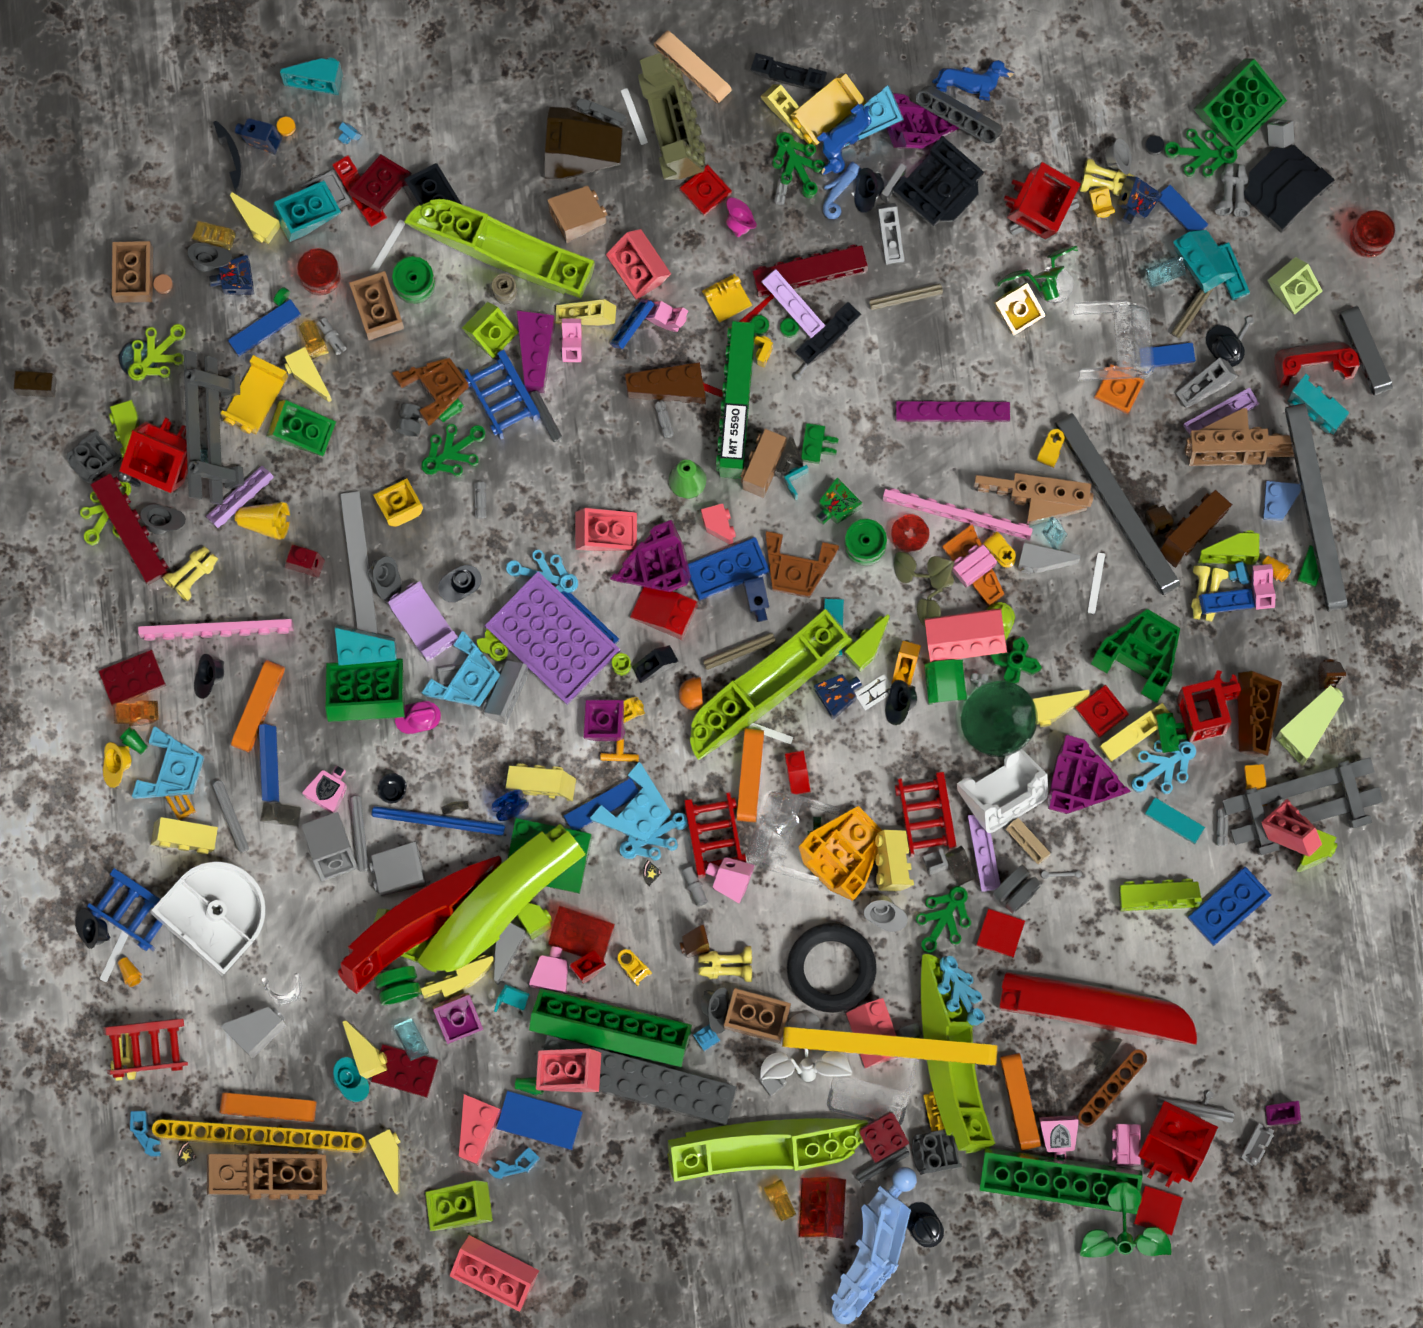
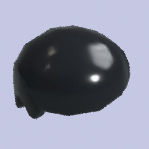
[377,773,407,804]

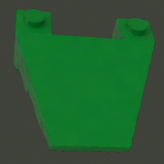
[1091,609,1180,703]

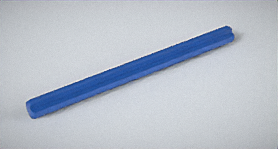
[372,806,505,835]

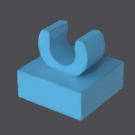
[338,122,362,144]
[1229,562,1251,585]
[693,1024,720,1052]

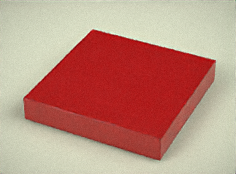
[679,164,732,216]
[1075,684,1129,738]
[976,909,1025,958]
[1134,1186,1183,1236]

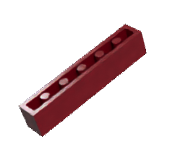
[753,245,868,297]
[90,473,169,585]

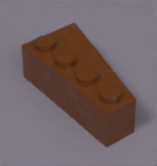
[625,362,706,405]
[1160,490,1233,568]
[1238,671,1282,757]

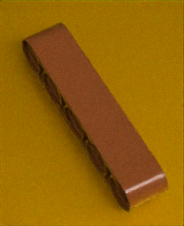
[1077,1049,1147,1128]

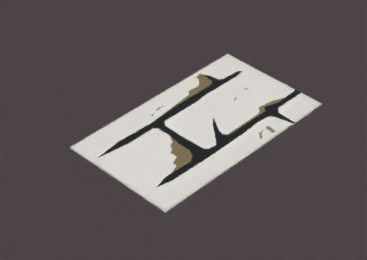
[855,674,891,711]

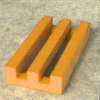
[165,795,196,821]

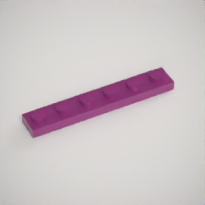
[896,401,1010,422]

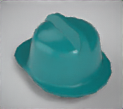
[332,1057,369,1102]

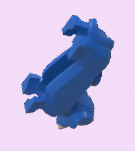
[932,60,1014,101]
[817,104,872,175]

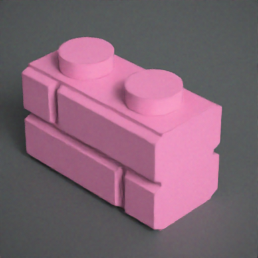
[952,544,997,588]
[1112,1124,1141,1166]

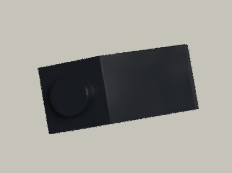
[632,645,679,683]

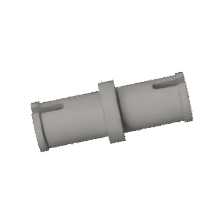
[317,318,346,355]
[682,866,708,907]

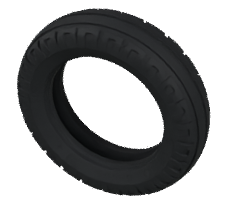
[787,923,877,1013]

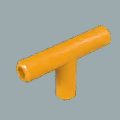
[600,739,639,762]

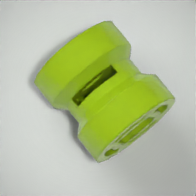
[612,653,631,676]

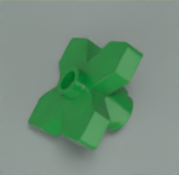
[990,637,1042,688]

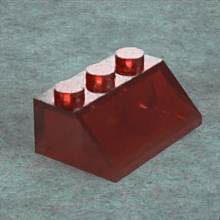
[548,906,616,961]
[799,1177,846,1239]

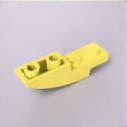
[1099,703,1170,762]
[421,955,495,999]

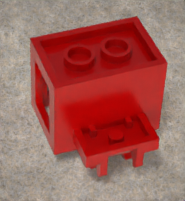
[1003,162,1081,240]
[119,417,188,493]
[1176,670,1241,743]
[1138,1101,1218,1188]

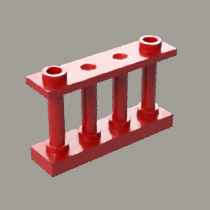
[895,772,957,858]
[684,792,747,879]
[103,1018,188,1078]

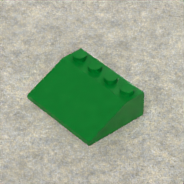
[1194,58,1287,151]
[325,659,405,722]
[508,818,592,894]

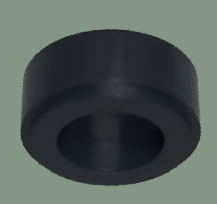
[1145,135,1164,155]

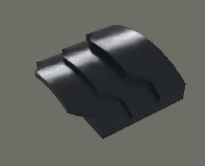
[892,136,984,226]
[1244,145,1335,233]

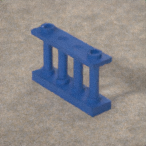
[464,350,540,439]
[87,868,163,952]

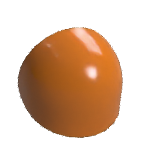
[678,676,703,711]

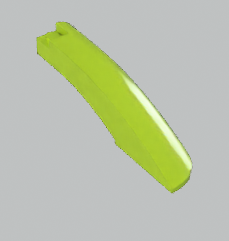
[404,199,595,299]
[690,609,853,760]
[417,824,585,972]
[921,954,995,1153]
[667,1118,868,1182]

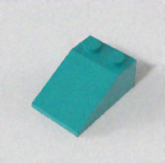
[280,58,343,95]
[273,181,341,242]

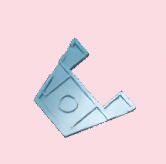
[422,631,500,707]
[132,726,204,799]
[590,762,671,842]

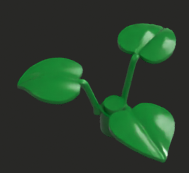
[997,246,1078,301]
[1080,1181,1172,1258]

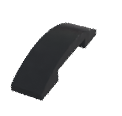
[750,53,827,90]
[213,121,243,195]
[795,302,861,365]

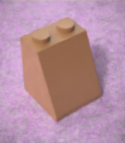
[547,186,607,243]

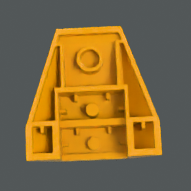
[798,806,882,901]

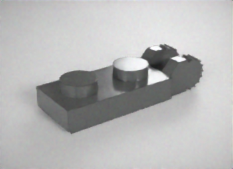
[576,99,627,127]

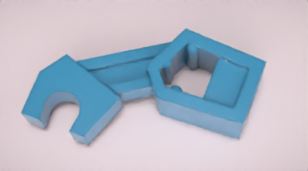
[130,1111,161,1157]
[488,1147,540,1179]

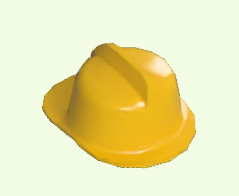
[103,742,132,788]

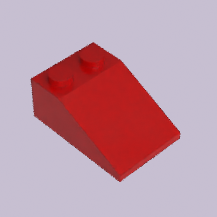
[630,587,698,640]

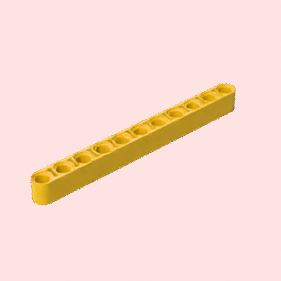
[782,1027,998,1066]
[152,1120,367,1153]

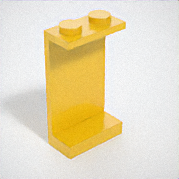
[790,73,867,145]
[221,355,288,435]

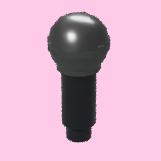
[118,472,141,487]

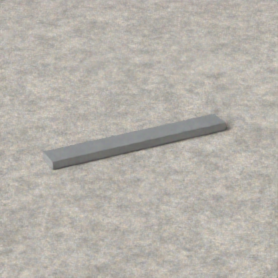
[340,491,378,634]

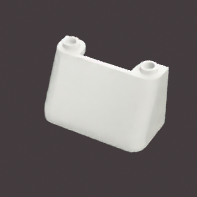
[957,747,1048,833]

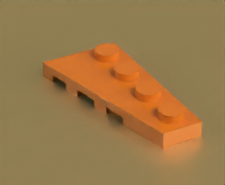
[942,524,1004,607]

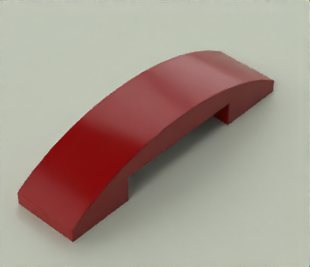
[332,155,387,228]

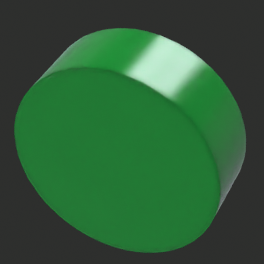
[273,287,290,306]
[750,315,769,335]
[780,318,799,338]

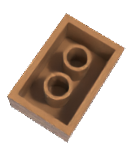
[112,241,153,303]
[349,271,404,340]
[741,429,786,498]
[724,988,791,1044]

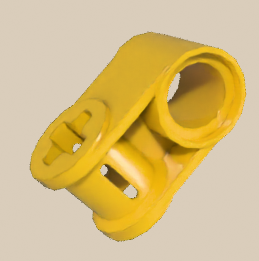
[1036,429,1065,468]
[982,531,1016,568]
[617,949,652,986]

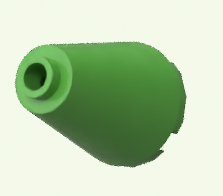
[669,460,707,499]

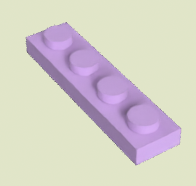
[761,269,825,338]
[1183,388,1259,435]
[206,466,274,528]
[968,815,1000,892]

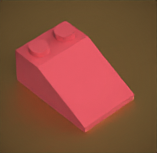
[575,508,637,551]
[536,1048,601,1092]

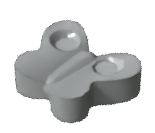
[970,673,992,688]

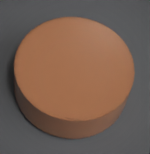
[153,274,173,294]

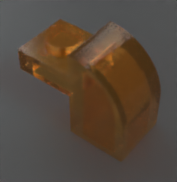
[113,700,159,726]

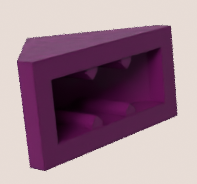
[1266,1101,1301,1126]

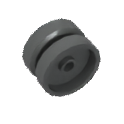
[993,864,1042,914]

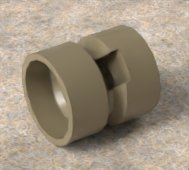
[492,273,517,304]

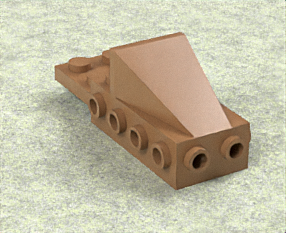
[1185,408,1294,466]
[974,473,1094,526]
[207,1151,327,1200]

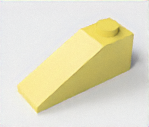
[760,84,803,139]
[230,192,281,244]
[555,299,616,326]
[284,347,332,402]
[1031,690,1090,727]
[343,1020,387,1079]
[368,1129,400,1194]

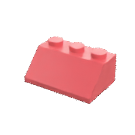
[606,229,671,299]
[846,998,898,1068]

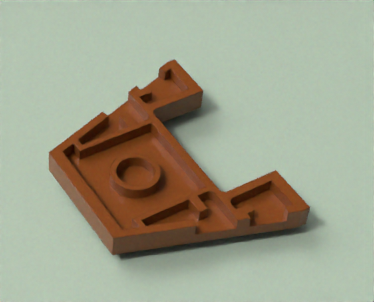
[392,358,469,426]
[766,531,839,598]

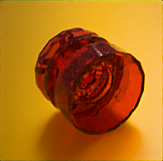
[1349,210,1395,258]

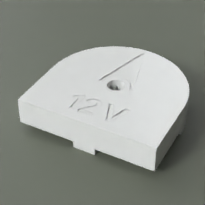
[150,862,265,976]

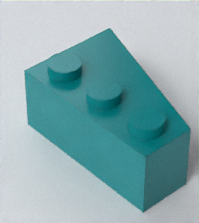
[1288,374,1349,435]
[335,624,397,665]

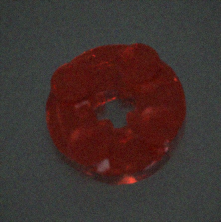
[891,514,929,553]

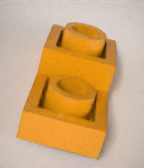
[1244,764,1267,806]

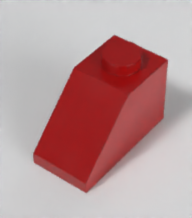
[785,750,811,795]
[570,950,606,984]

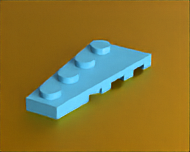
[829,85,904,147]

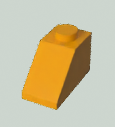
[891,641,921,685]

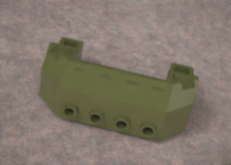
[638,53,706,180]

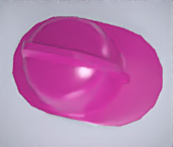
[726,198,757,237]
[395,701,441,734]

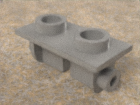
[1240,1123,1274,1166]

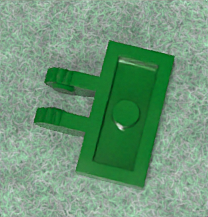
[801,424,839,464]
[1156,713,1187,753]

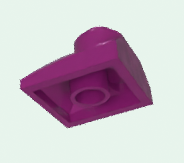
[583,700,625,741]
[432,993,484,1044]

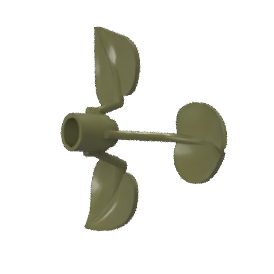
[894,552,954,628]

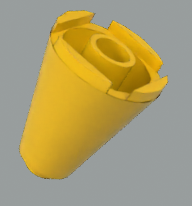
[235,502,290,540]

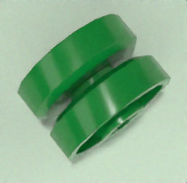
[392,256,436,304]
[845,519,887,566]
[374,966,422,1006]

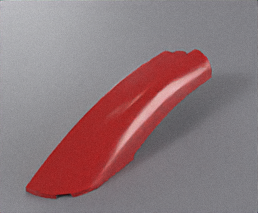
[337,855,502,994]
[999,972,1197,1045]

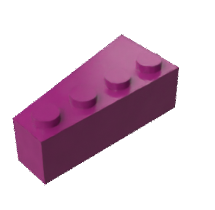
[517,311,555,394]

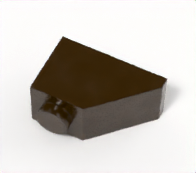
[1145,505,1174,537]

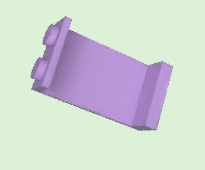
[388,581,458,662]

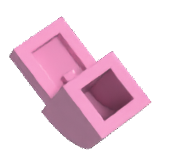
[645,301,688,332]
[562,319,582,362]
[1251,564,1275,610]

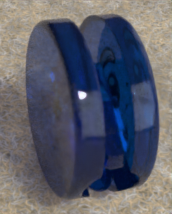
[491,789,529,821]

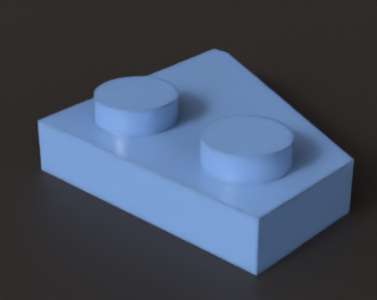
[1263,481,1301,521]

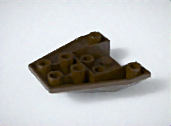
[544,107,623,179]

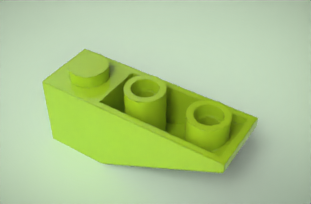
[109,400,140,458]
[845,614,890,672]

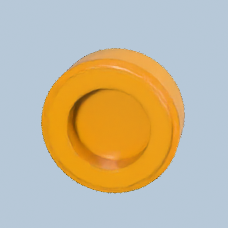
[277,117,296,136]

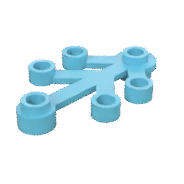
[506,550,579,593]
[1131,740,1196,794]
[620,813,688,861]
[937,956,985,1026]

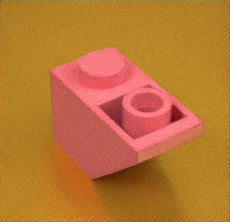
[701,504,736,545]

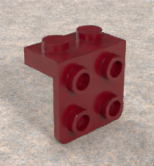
[859,1112,909,1163]

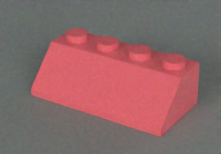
[925,608,1007,663]
[450,1235,540,1312]

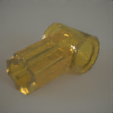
[299,320,329,360]
[763,1179,797,1222]

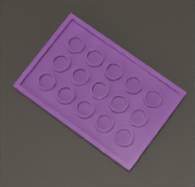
[485,571,621,705]

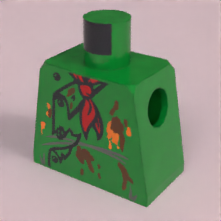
[816,478,863,525]

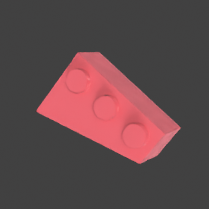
[1261,799,1322,857]
[459,1094,501,1166]

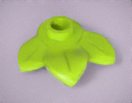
[477,629,508,661]

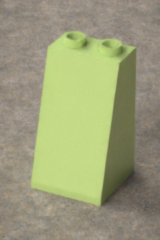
[1275,685,1344,766]

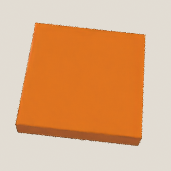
[1094,364,1145,414]

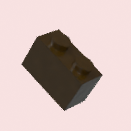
[14,371,57,397]

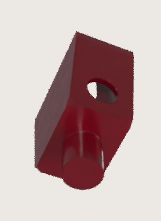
[285,545,325,578]

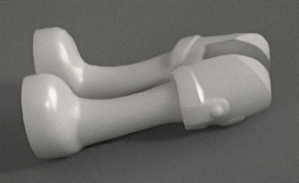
[1215,163,1250,217]

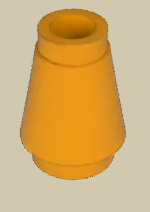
[1262,555,1291,582]
[118,957,142,987]

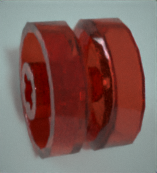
[297,248,341,296]

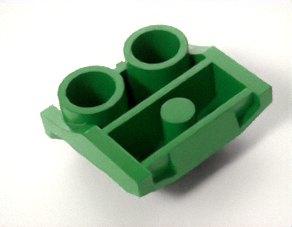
[924,659,967,705]

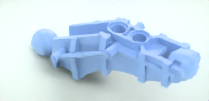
[831,1167,917,1324]

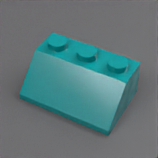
[1173,230,1237,293]

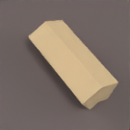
[1006,818,1051,864]

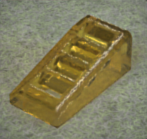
[192,221,236,250]

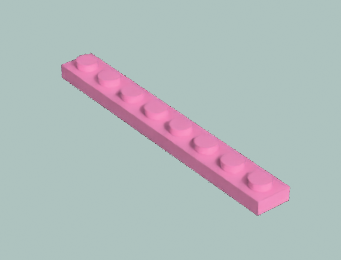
[883,488,1033,540]
[138,619,294,641]

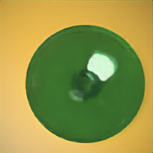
[961,681,1038,757]

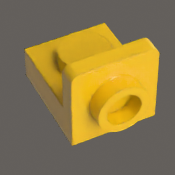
[1089,186,1115,218]
[754,336,773,368]
[624,697,645,723]

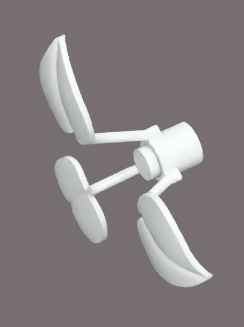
[761,1012,852,1082]

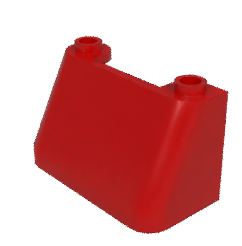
[1274,342,1360,388]

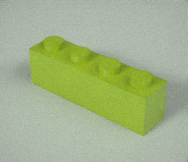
[1119,879,1202,911]

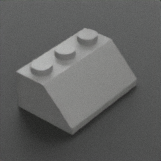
[483,660,529,725]

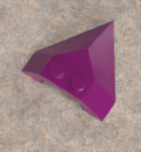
[886,93,959,149]
[610,520,691,592]
[1048,735,1131,814]

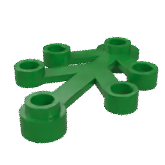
[1164,129,1238,178]
[772,132,825,198]
[421,424,486,477]
[916,886,971,954]

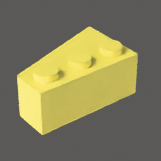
[506,764,576,801]
[151,817,218,855]
[875,830,914,891]

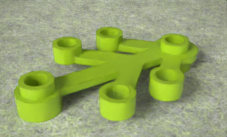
[128,324,186,381]
[80,482,131,546]

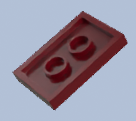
[349,154,412,213]
[99,650,166,707]
[371,1044,439,1098]

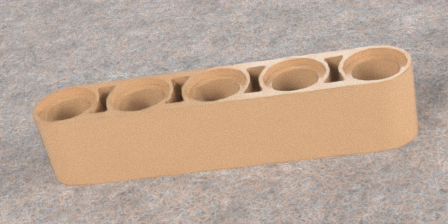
[654,30,732,104]

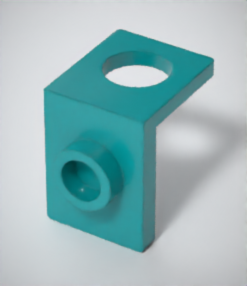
[784,465,809,500]
[494,984,530,1012]

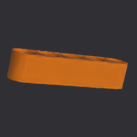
[231,660,285,753]
[737,728,764,822]
[1000,1053,1041,1151]
[219,1093,317,1122]

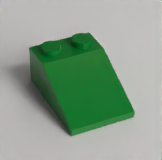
[266,400,336,457]

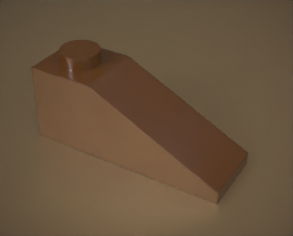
[1318,659,1346,689]
[679,925,710,958]

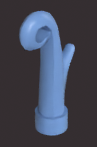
[823,162,861,219]

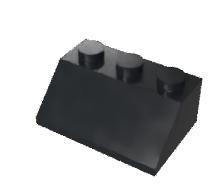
[403,163,462,208]

